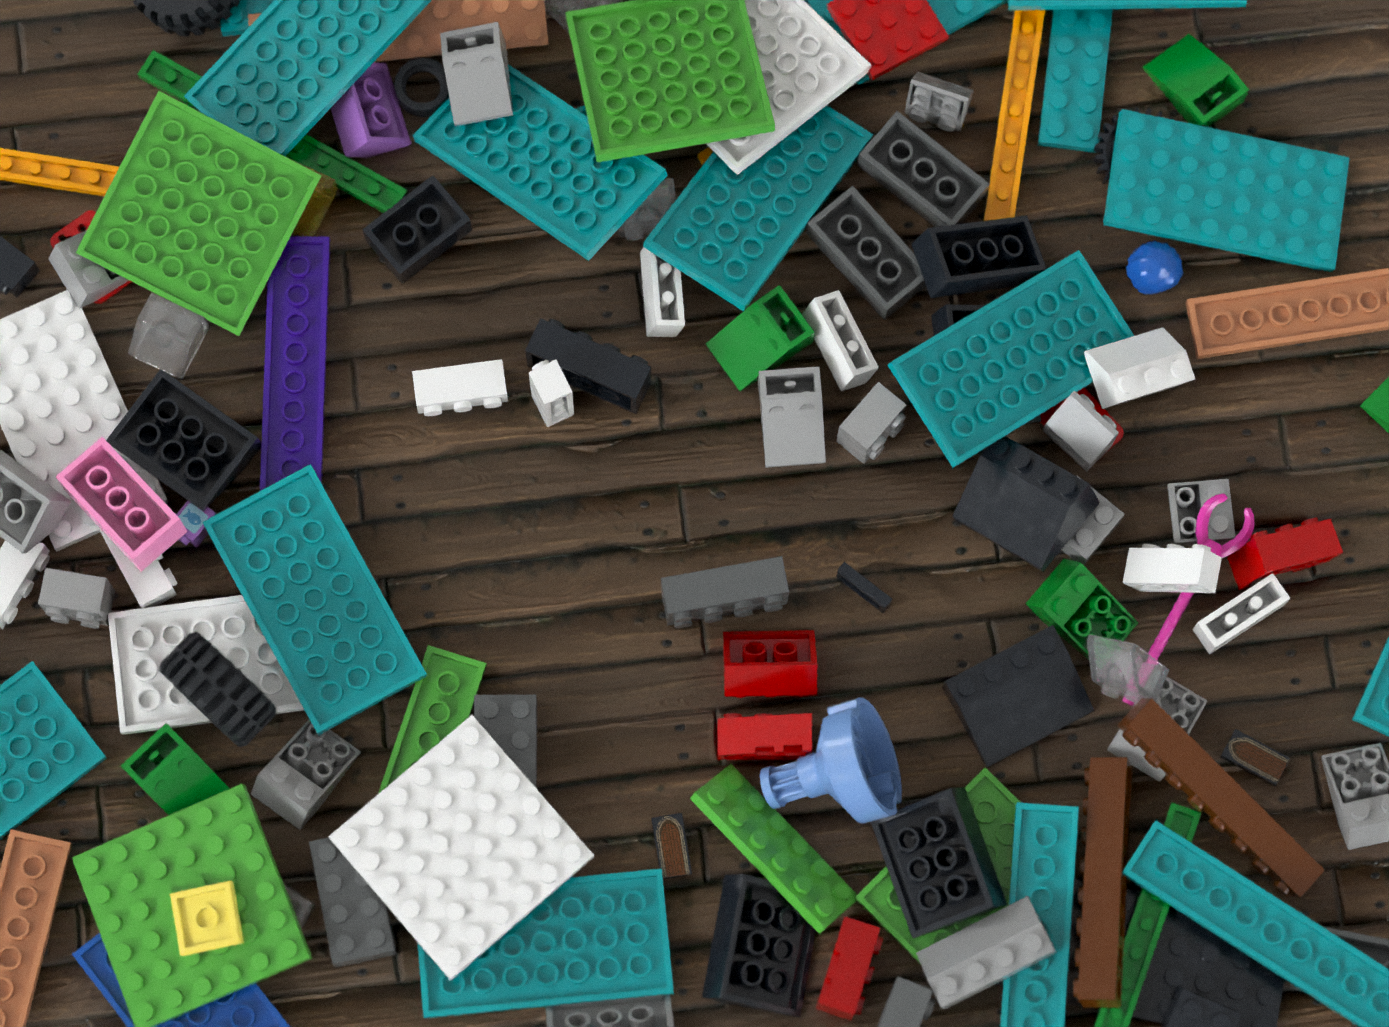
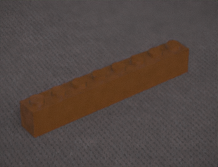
[1118,698,1325,898]
[1073,757,1132,1008]

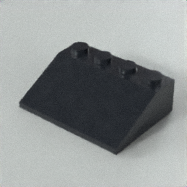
[106,369,261,512]
[953,436,1100,572]
[942,625,1094,768]
[871,787,1008,939]
[702,874,816,1018]

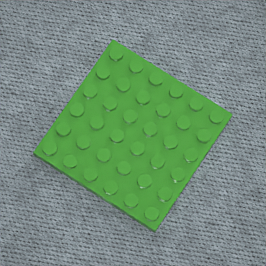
[565,0,775,163]
[76,91,322,336]
[72,784,312,1027]

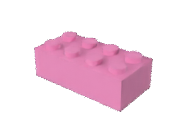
[55,437,188,572]

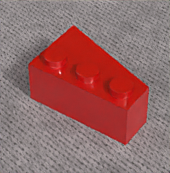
[1227,517,1343,590]
[717,713,812,760]
[816,916,884,1020]

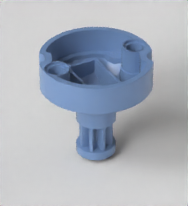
[760,698,902,824]

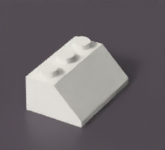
[1084,327,1195,409]

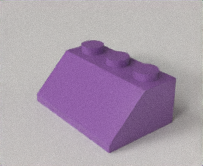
[331,63,411,158]

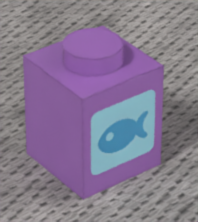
[176,501,217,548]

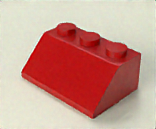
[723,630,817,698]

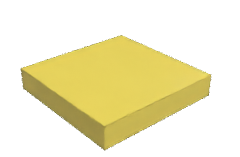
[170,880,244,956]

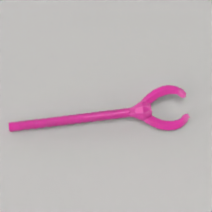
[1122,494,1255,706]

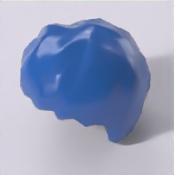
[1126,240,1183,295]

